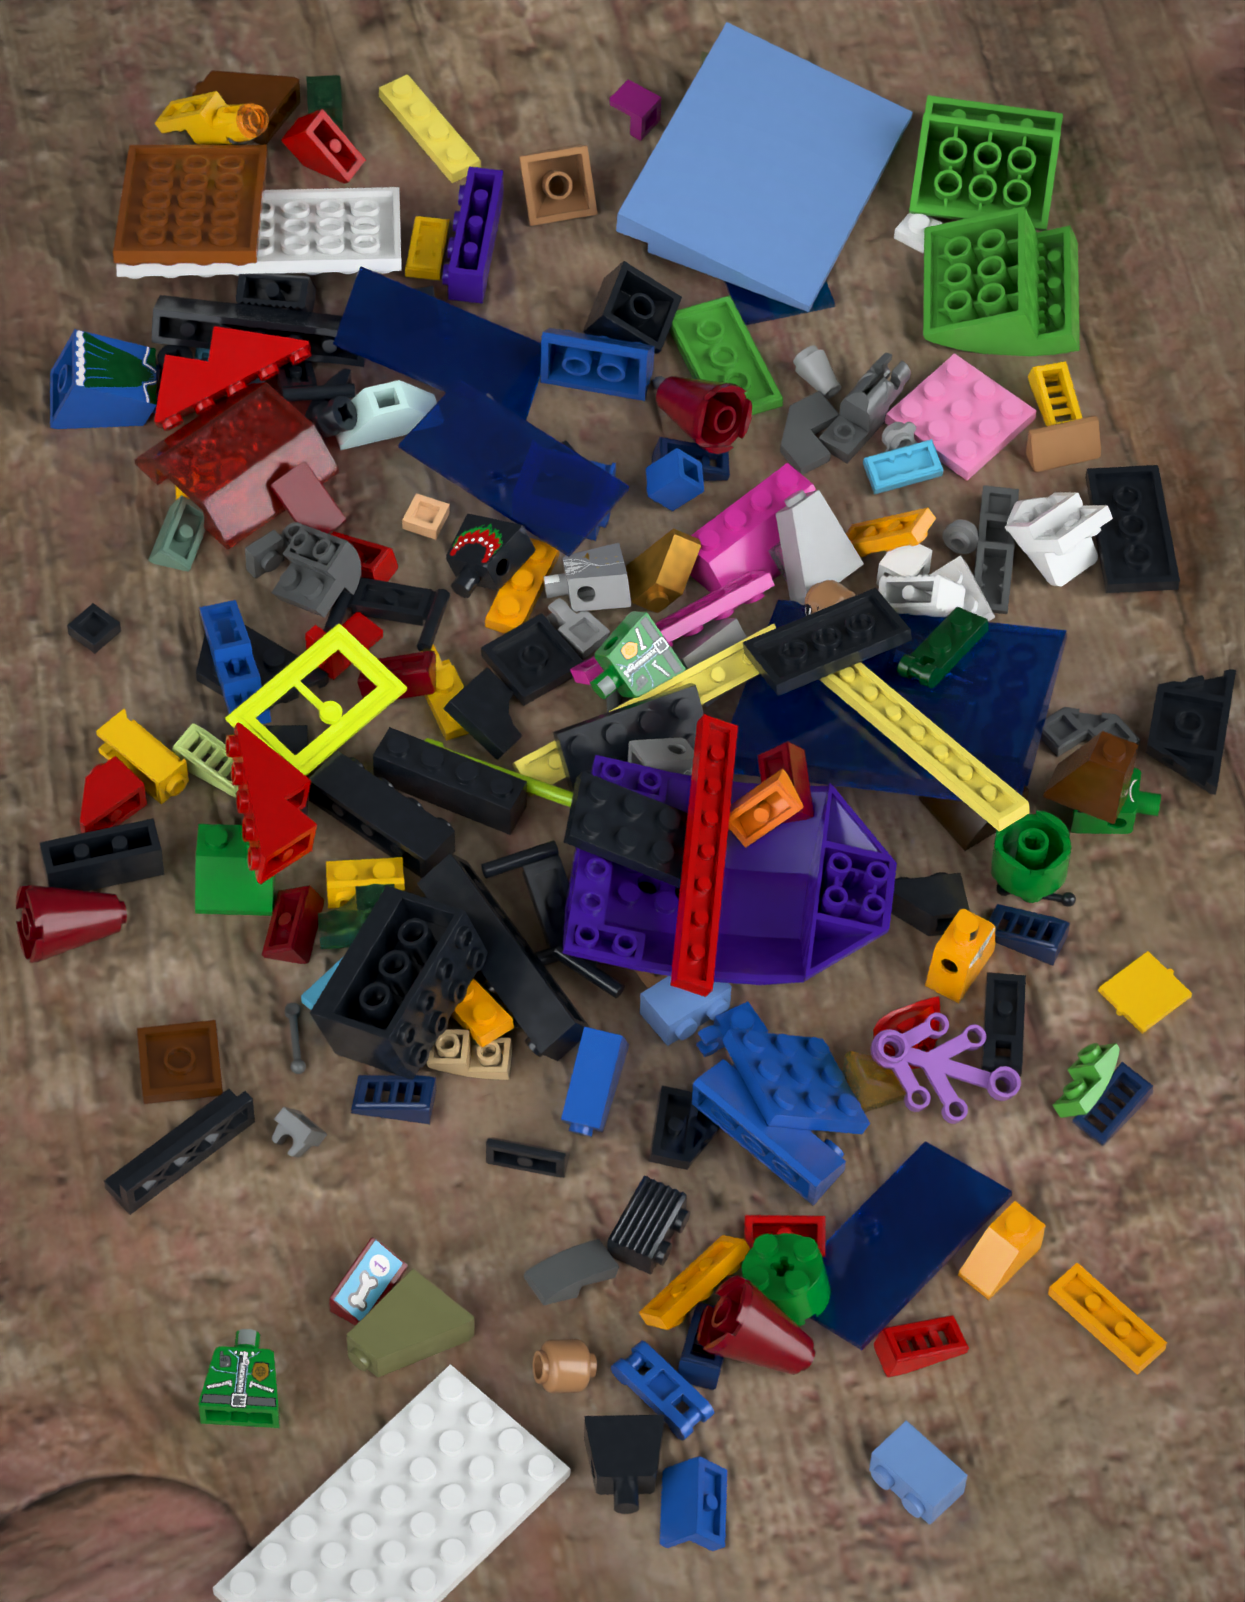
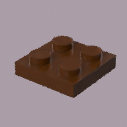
[137,1020,223,1104]

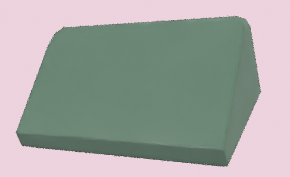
[148,495,213,572]

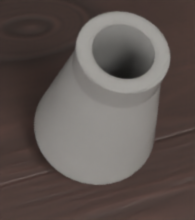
[793,345,841,399]

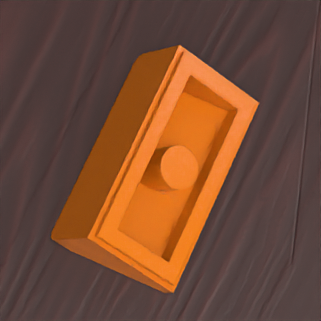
[728,769,804,848]

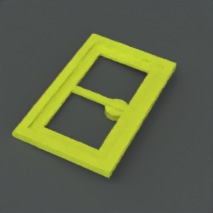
[225,623,407,776]

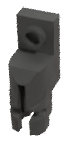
[819,353,911,464]

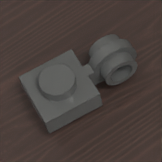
[245,522,302,579]

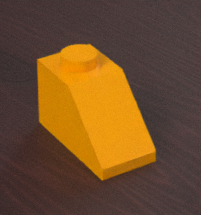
[958,1201,1046,1300]

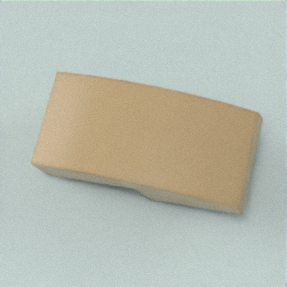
[427,1029,513,1080]

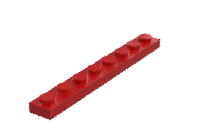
[670,714,738,997]

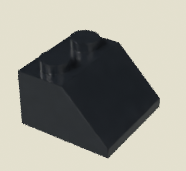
[583,261,682,354]

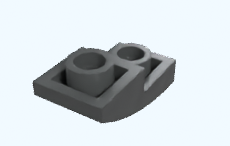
[524,1239,619,1306]

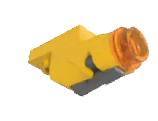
[154,91,269,145]

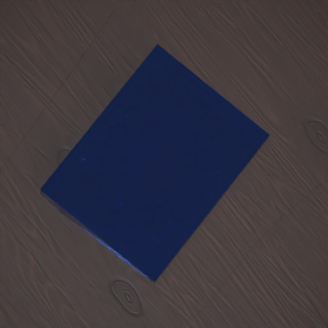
[731,599,1067,801]

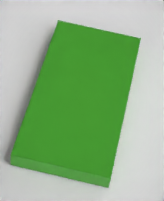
[669,295,783,415]

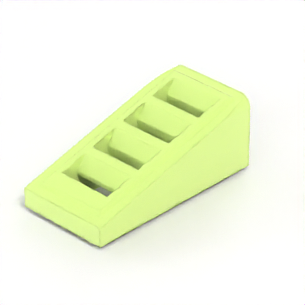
[172,723,239,798]

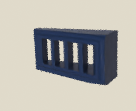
[652,437,730,481]
[989,904,1070,966]
[1072,1062,1153,1146]
[351,1075,436,1125]
[678,1302,725,1390]

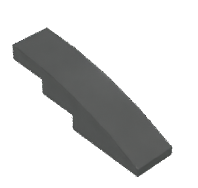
[974,485,1019,614]

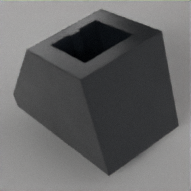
[891,872,970,936]

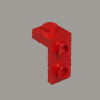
[305,612,384,680]

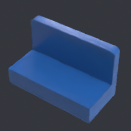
[660,1456,727,1551]

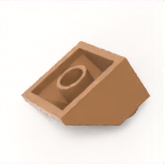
[519,144,598,226]

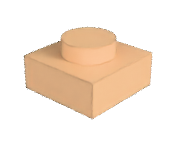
[402,493,450,540]

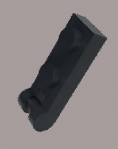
[981,972,1026,1077]

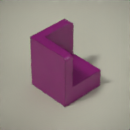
[609,79,662,141]

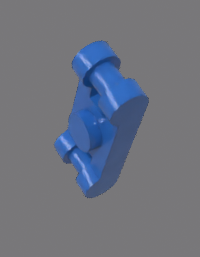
[610,1340,714,1440]

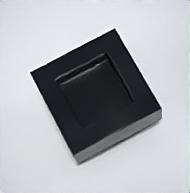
[67,603,121,654]

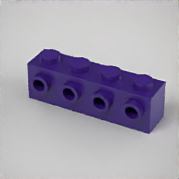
[442,167,503,304]

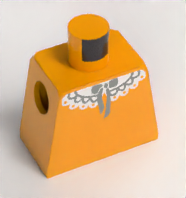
[925,909,996,1004]

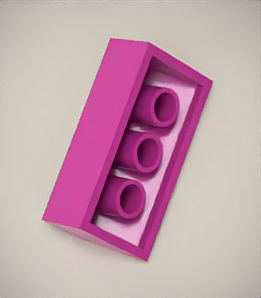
[690,463,816,610]

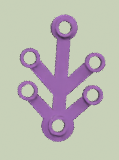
[870,1013,1021,1124]

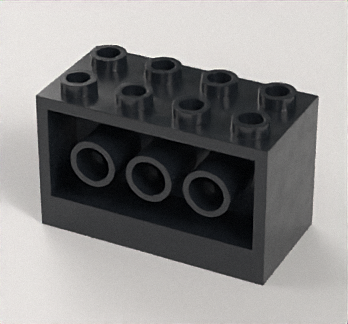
[310,886,488,1080]

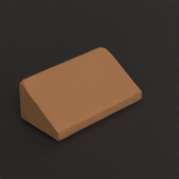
[1026,416,1101,472]

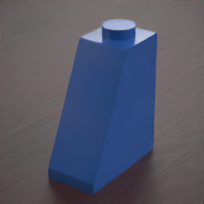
[561,1027,629,1137]

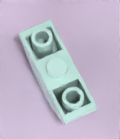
[335,380,444,450]

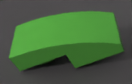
[1053,1043,1120,1118]

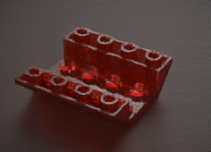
[134,382,339,550]

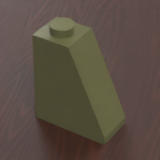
[346,1269,474,1378]

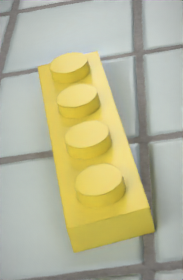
[379,74,481,183]

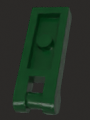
[897,607,989,688]

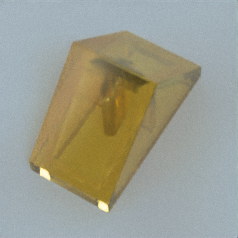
[842,1051,913,1113]

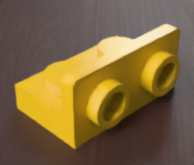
[326,857,405,910]

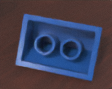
[541,328,655,401]

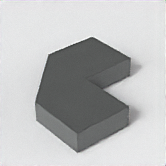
[780,391,839,475]
[1034,707,1141,757]

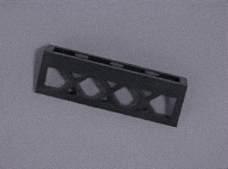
[104,1089,255,1215]

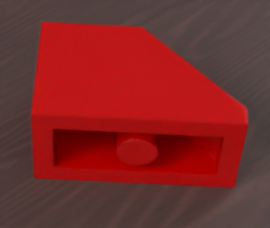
[281,109,366,184]
[80,756,147,833]

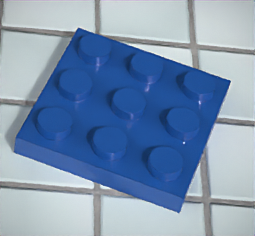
[722,1029,870,1134]

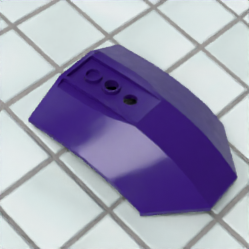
[562,755,897,985]

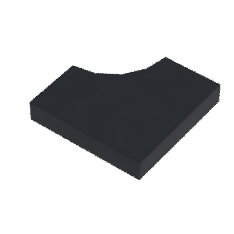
[443,667,522,760]

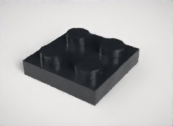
[481,613,584,706]

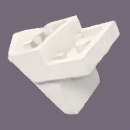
[1005,492,1113,586]

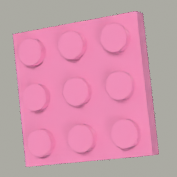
[885,353,1037,481]

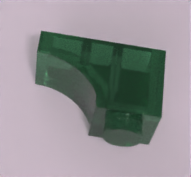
[306,75,343,132]
[318,884,394,949]

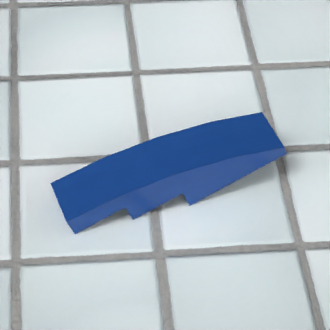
[199,600,271,730]

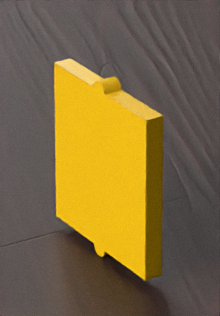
[1098,951,1192,1034]

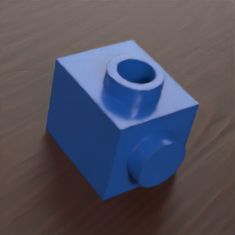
[645,448,704,511]

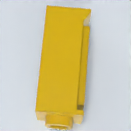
[96,709,189,805]

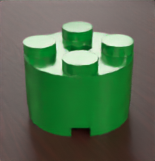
[991,810,1071,903]
[742,1233,831,1327]

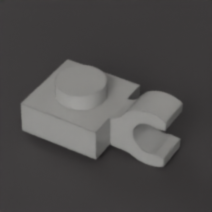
[547,598,610,660]

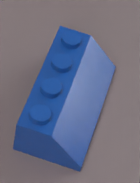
[692,1059,846,1206]

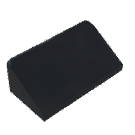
[486,1137,570,1178]

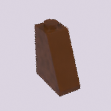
[192,70,301,145]
[1043,731,1139,824]

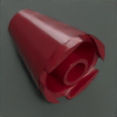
[656,376,752,454]
[16,885,127,963]
[697,1275,815,1375]

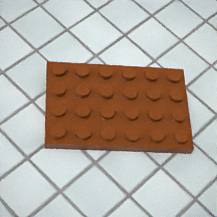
[113,145,268,266]

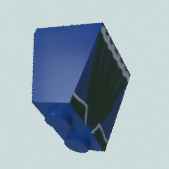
[50,329,160,429]

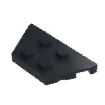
[196,625,329,710]
[1146,669,1236,795]

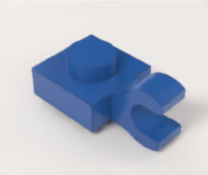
[696,1001,769,1057]

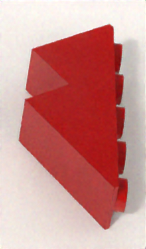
[154,326,311,431]
[226,722,317,884]

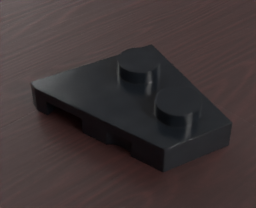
[648,1085,720,1170]

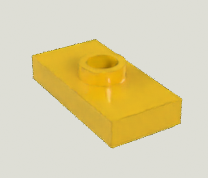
[405,216,450,280]

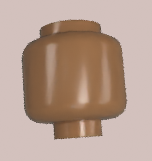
[533,1339,597,1393]

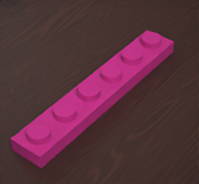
[570,570,775,685]

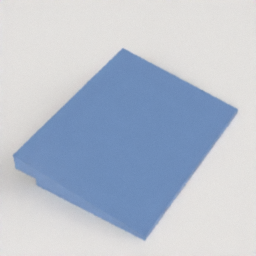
[616,22,913,312]

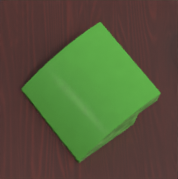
[909,95,1063,231]
[923,206,1080,356]

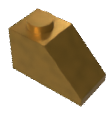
[625,528,701,613]

